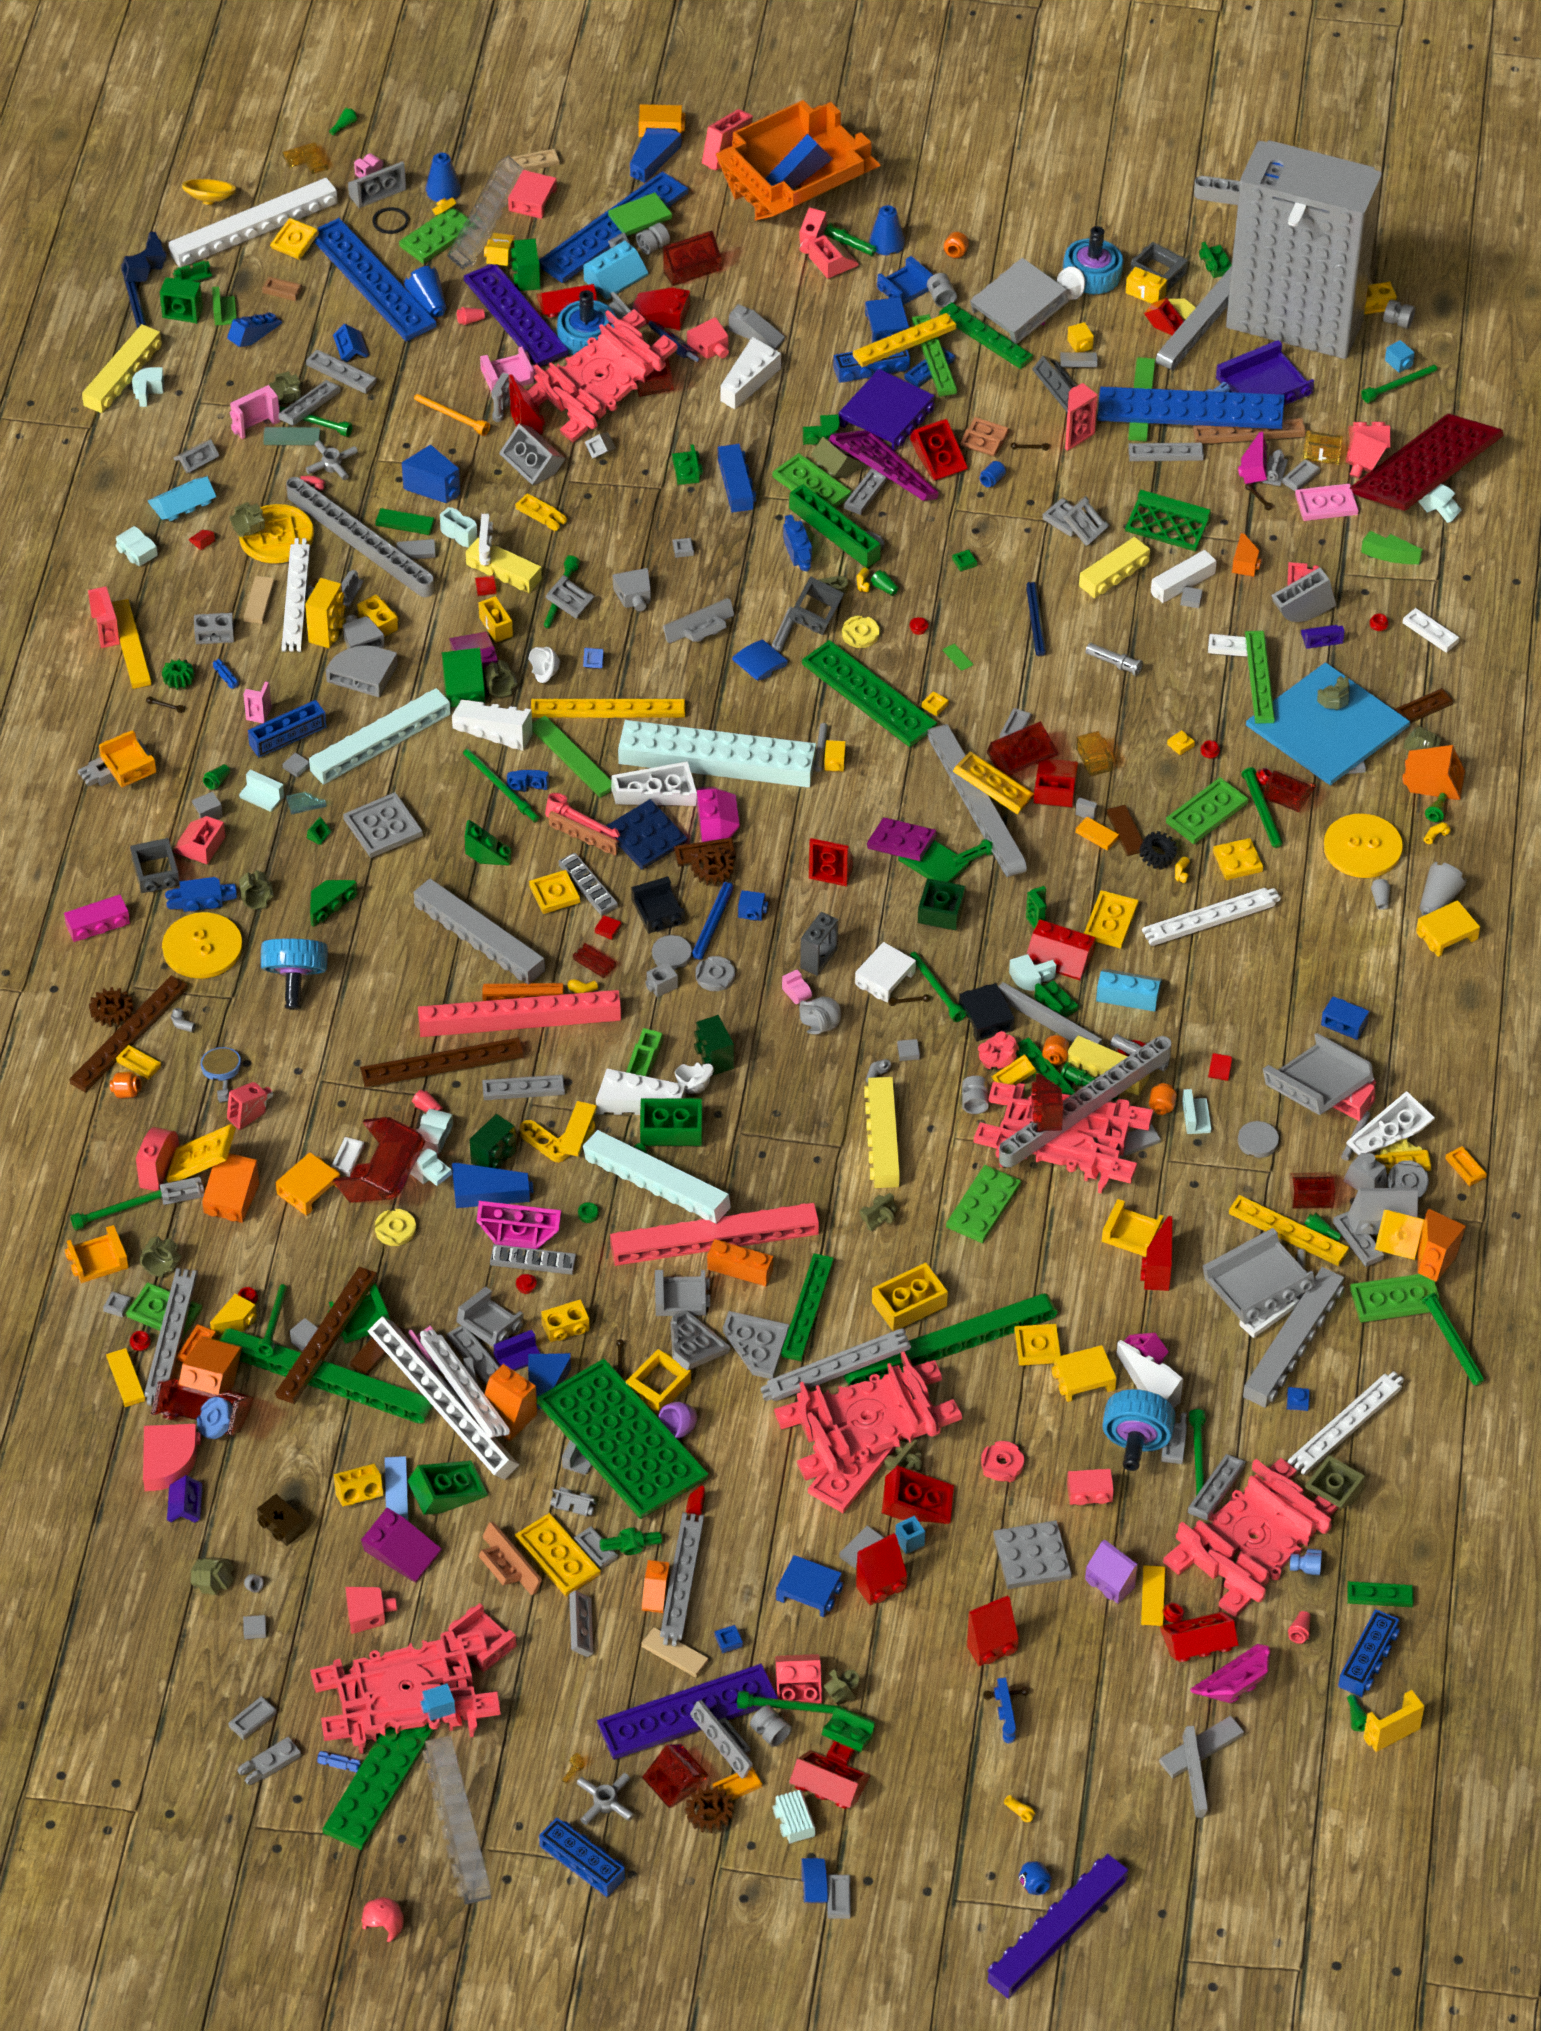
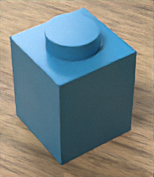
[1385,340,1415,373]
[895,1516,925,1554]
[420,1683,456,1721]

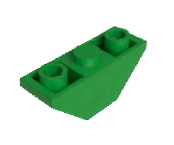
[464,819,512,866]
[310,880,358,927]

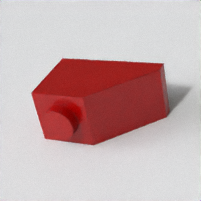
[1144,298,1184,336]

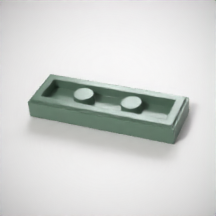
[263,427,320,445]

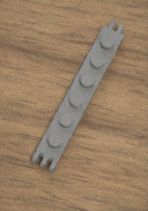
[145,1268,198,1407]
[760,1328,911,1401]
[660,1512,704,1647]

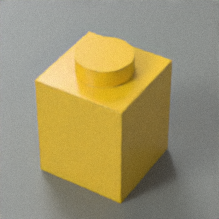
[1067,322,1094,353]
[824,740,845,771]

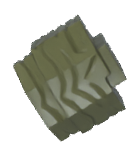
[269,371,301,404]
[229,501,265,537]
[484,660,517,698]
[1317,676,1349,711]
[1403,726,1441,755]
[239,870,274,910]
[140,1236,182,1278]
[191,1557,234,1595]

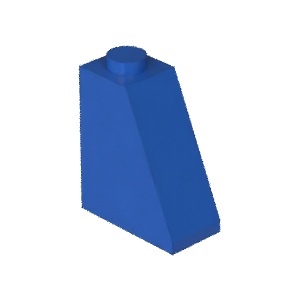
[528,1353,571,1409]

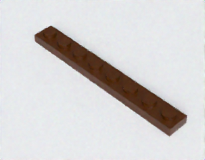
[69,975,187,1093]
[360,1037,523,1088]
[275,1266,378,1404]

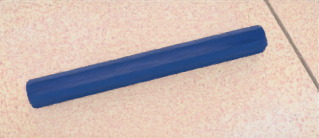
[692,882,733,960]

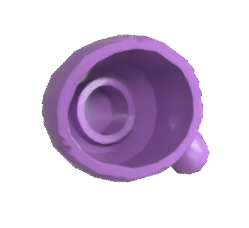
[658,1402,698,1439]

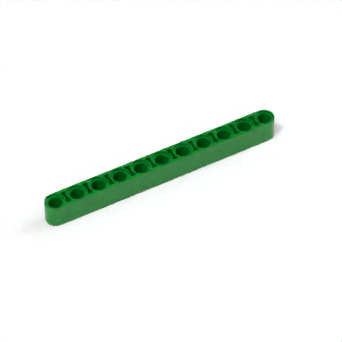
[843,1293,1058,1386]
[219,1328,433,1424]

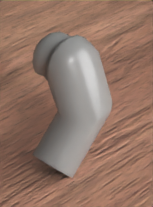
[171,1008,195,1032]
[866,1059,891,1083]

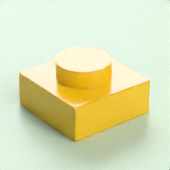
[432,197,456,215]
[922,691,949,716]
[1167,730,1195,755]

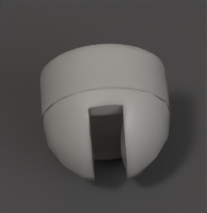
[244,1574,263,1593]

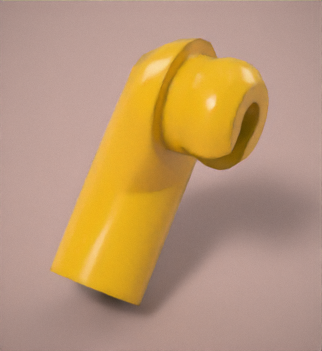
[856,568,870,593]
[1424,822,1451,844]
[1175,857,1190,883]
[567,979,598,993]
[1004,1795,1035,1822]

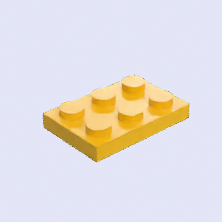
[1084,890,1139,948]

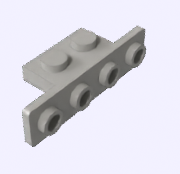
[663,598,734,643]
[690,1700,753,1779]

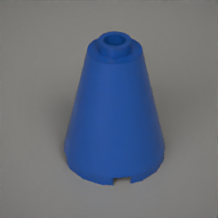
[426,153,461,202]
[869,205,905,256]
[404,266,446,317]

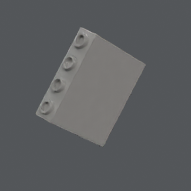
[970,258,1069,344]
[1263,1033,1374,1115]
[1203,1228,1315,1325]

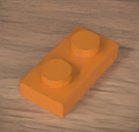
[177,1324,216,1363]

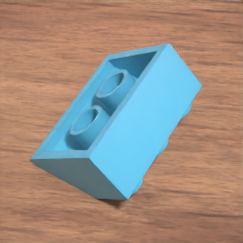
[584,241,648,300]
[148,476,216,521]
[1096,968,1162,1012]

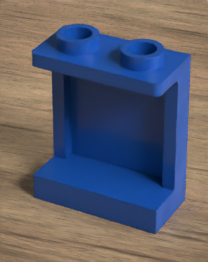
[877,256,933,305]
[865,297,909,343]
[776,1555,844,1617]

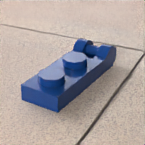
[994,1677,1016,1743]

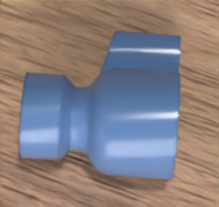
[1290,1549,1322,1575]

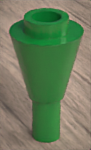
[329,108,357,136]
[1425,793,1447,822]
[1304,1212,1342,1242]
[1347,1694,1367,1732]

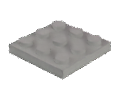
[343,792,423,858]
[993,1520,1071,1589]

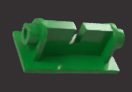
[173,260,213,282]

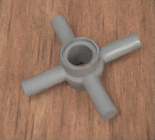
[306,440,358,480]
[577,1773,634,1825]

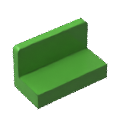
[212,287,236,326]

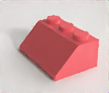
[1065,383,1098,451]

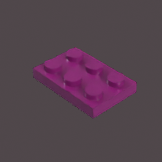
[867,817,937,861]

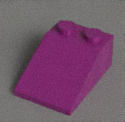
[449,632,498,678]
[361,1507,442,1583]

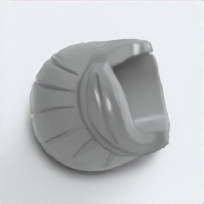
[799,996,841,1034]

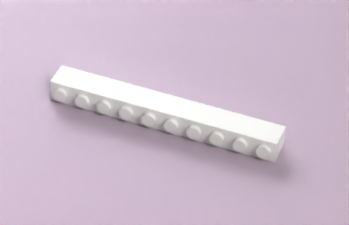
[169,178,338,267]
[368,1316,519,1480]

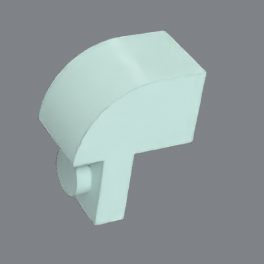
[132,367,164,407]
[1418,484,1461,523]
[1009,954,1056,991]
[409,1149,452,1186]

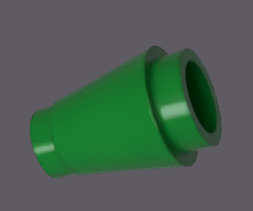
[871,570,899,596]
[203,764,230,790]

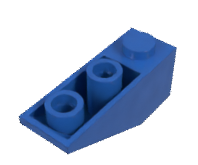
[227,312,282,347]

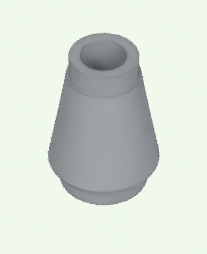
[1371,879,1390,910]

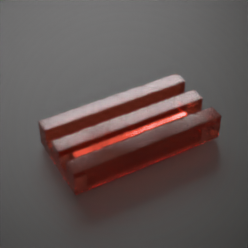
[572,943,616,978]

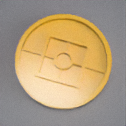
[239,504,314,563]
[1324,814,1403,878]
[162,912,242,979]

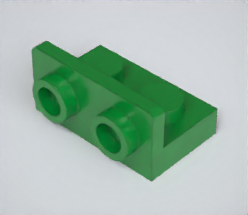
[1199,242,1232,278]
[672,444,702,485]
[1026,886,1047,929]
[1034,980,1078,1018]
[821,1706,876,1752]

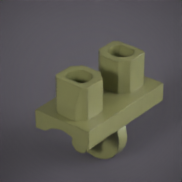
[859,1193,898,1231]
[884,1438,923,1471]
[824,1670,860,1705]

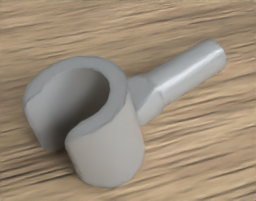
[217,1079,229,1103]

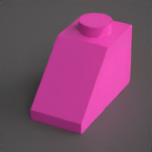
[1124,1333,1169,1365]

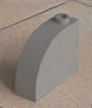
[1271,568,1336,622]
[326,646,398,697]

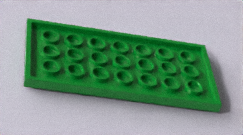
[537,1358,708,1520]

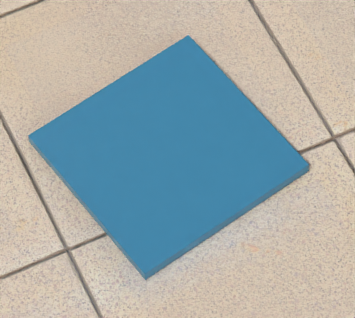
[1246,662,1410,786]

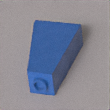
[630,128,681,183]
[765,134,833,189]
[452,1163,533,1208]

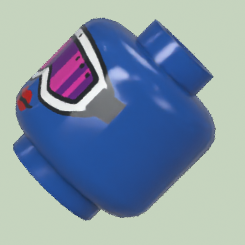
[1018,1861,1052,1895]

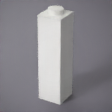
[1151,550,1216,603]

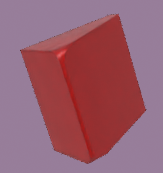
[189,529,215,550]
[1208,1053,1232,1081]
[685,1486,705,1515]

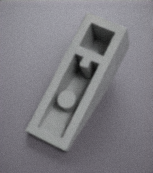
[729,304,785,350]

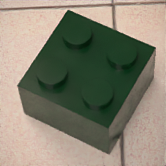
[918,878,966,930]
[694,1015,734,1076]
[469,1114,516,1169]

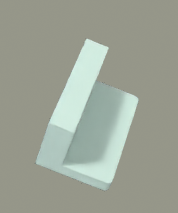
[239,770,284,812]
[1182,1089,1211,1134]

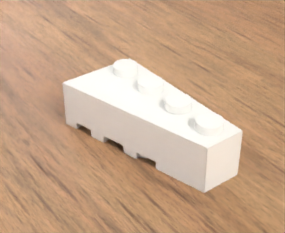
[721,337,781,409]
[452,700,533,751]
[611,761,697,806]
[596,1069,686,1115]

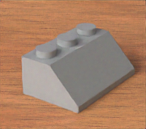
[348,162,406,208]
[499,423,565,486]
[1347,1188,1418,1235]

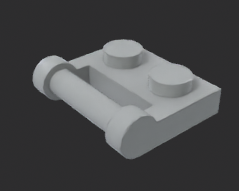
[491,372,510,422]
[1063,496,1109,546]
[1043,498,1093,537]
[546,575,595,619]

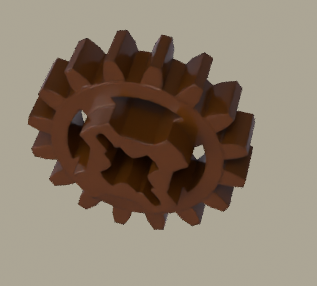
[691,845,734,886]
[89,987,133,1027]
[685,1785,734,1833]

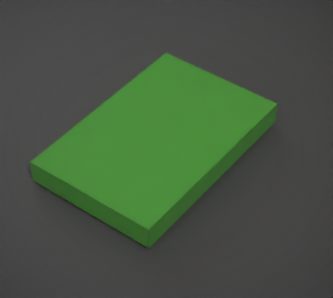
[608,192,672,236]
[126,1282,202,1340]

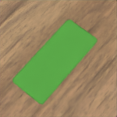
[942,644,973,671]

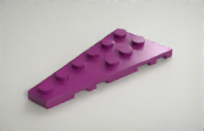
[829,430,939,501]

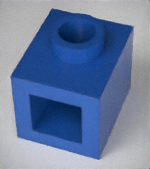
[738,890,768,921]

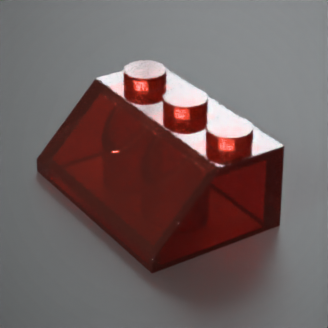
[663,230,721,286]
[986,721,1059,776]

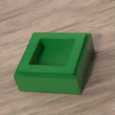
[952,549,977,572]

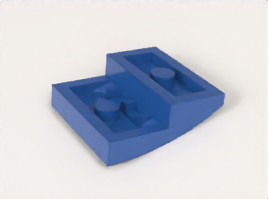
[732,639,788,681]

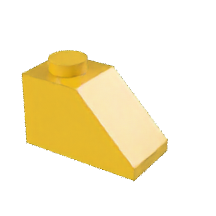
[210,1294,257,1336]

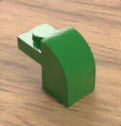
[802,414,839,445]

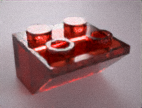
[1264,770,1316,813]
[1031,1073,1063,1131]
[1289,1172,1335,1208]
[642,1744,709,1808]

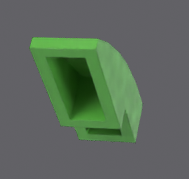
[1361,531,1423,564]
[626,1028,664,1077]

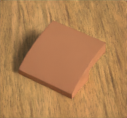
[960,417,1009,456]

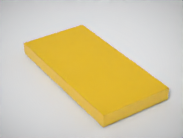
[953,752,1034,814]
[166,1124,236,1183]
[515,1512,601,1597]

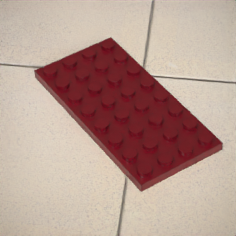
[1349,413,1504,511]

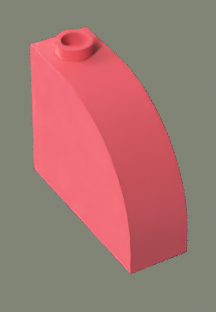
[702,109,753,170]
[136,1127,179,1191]
[143,1424,201,1491]

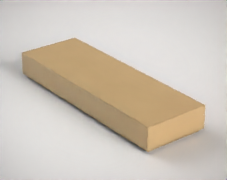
[504,149,559,175]
[243,576,274,624]
[642,1628,708,1678]

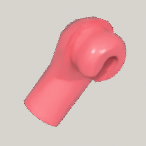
[301,476,325,491]

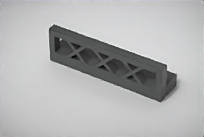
[1032,356,1077,413]

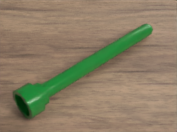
[1361,365,1438,403]
[279,406,353,437]
[544,555,580,628]
[910,952,966,1022]
[70,1189,162,1231]
[257,1284,287,1357]
[1189,1409,1206,1496]
[737,1691,841,1714]

